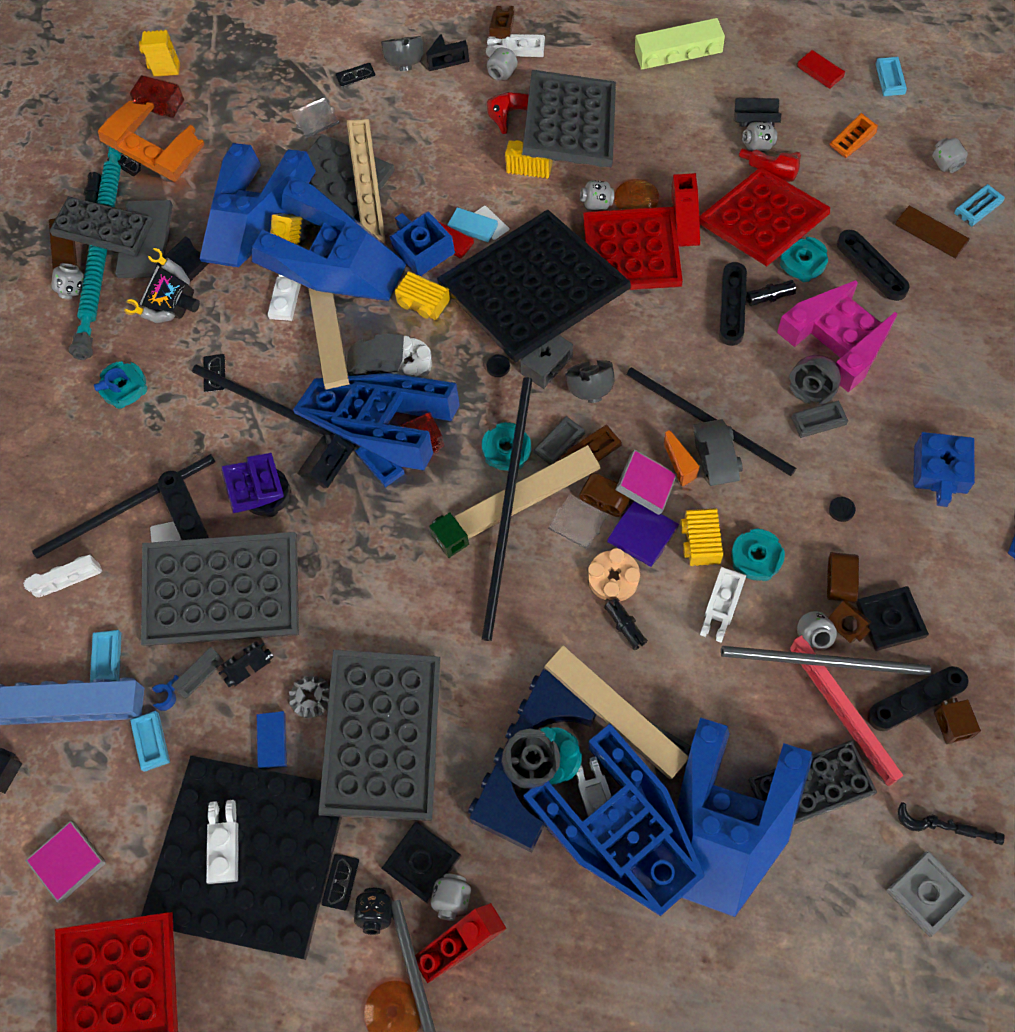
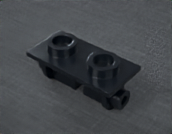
[218,641,274,688]

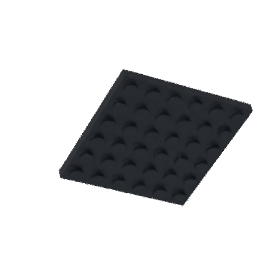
[437,210,631,363]
[141,755,342,960]

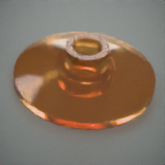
[615,179,659,210]
[364,981,421,1032]

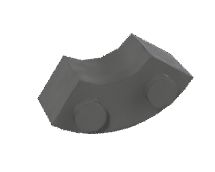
[347,334,404,376]
[693,419,743,486]

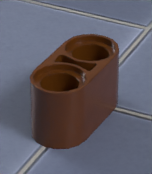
[578,473,630,517]
[827,552,859,603]

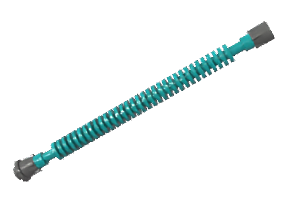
[69,145,123,360]

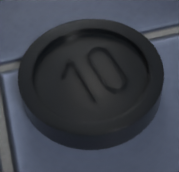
[486,355,510,377]
[829,497,856,522]

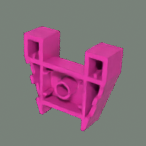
[777,280,897,393]

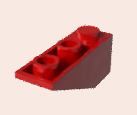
[671,173,700,247]
[415,903,507,984]

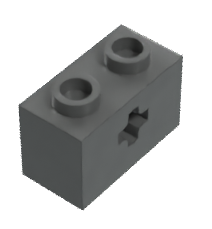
[520,335,573,389]

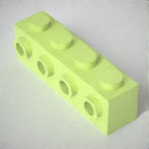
[635,18,725,70]

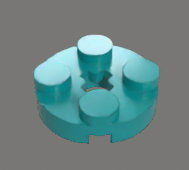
[780,236,828,282]
[98,361,147,409]
[482,422,531,471]
[731,529,785,581]
[541,727,582,785]

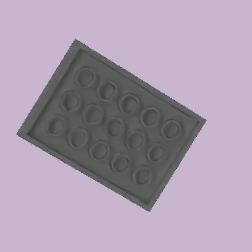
[522,70,616,168]
[291,134,395,250]
[141,532,299,646]
[319,650,440,821]

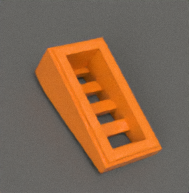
[829,113,878,158]
[664,430,699,487]

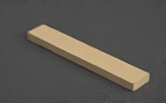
[347,119,385,243]
[308,287,349,389]
[455,445,601,539]
[544,646,689,780]

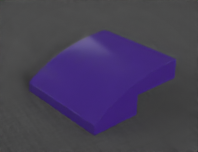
[222,453,284,513]
[607,501,679,567]

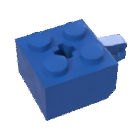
[389,211,455,276]
[913,432,975,507]

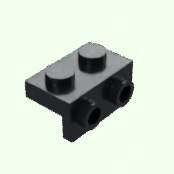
[734,98,782,127]

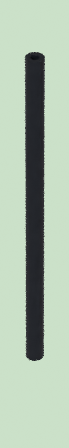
[192,364,356,449]
[626,367,797,476]
[32,454,216,559]

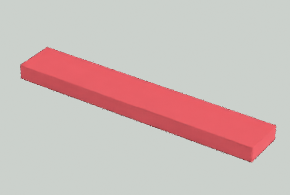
[790,635,904,786]

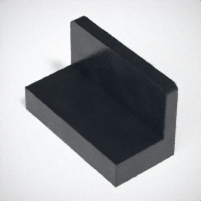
[155,236,209,282]
[297,434,354,488]

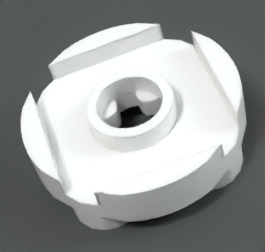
[388,336,432,378]

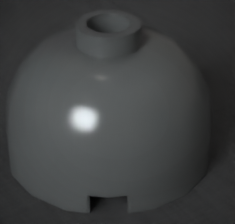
[381,36,423,71]
[789,355,841,405]
[565,360,615,403]
[502,729,560,789]

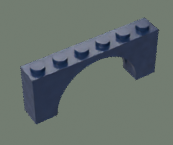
[468,669,597,853]

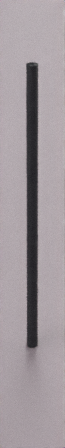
[482,377,533,641]

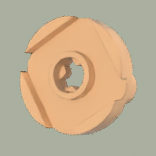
[588,548,640,601]

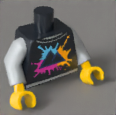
[124,248,200,323]

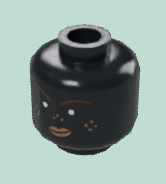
[354,887,393,935]

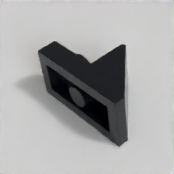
[426,34,469,72]

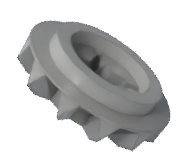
[289,675,330,718]

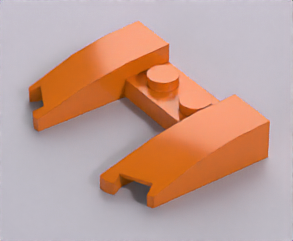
[98,100,204,182]

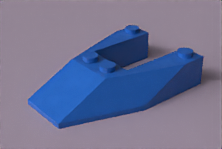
[200,143,316,268]
[252,176,407,301]
[293,373,460,470]
[677,718,812,917]
[524,724,705,916]

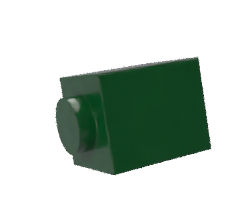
[429,512,469,558]

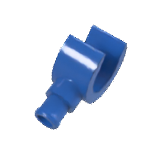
[94,368,129,393]
[152,675,179,711]

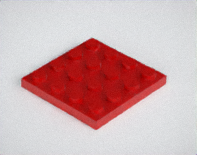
[699,167,830,267]
[583,206,683,290]
[55,912,178,1032]

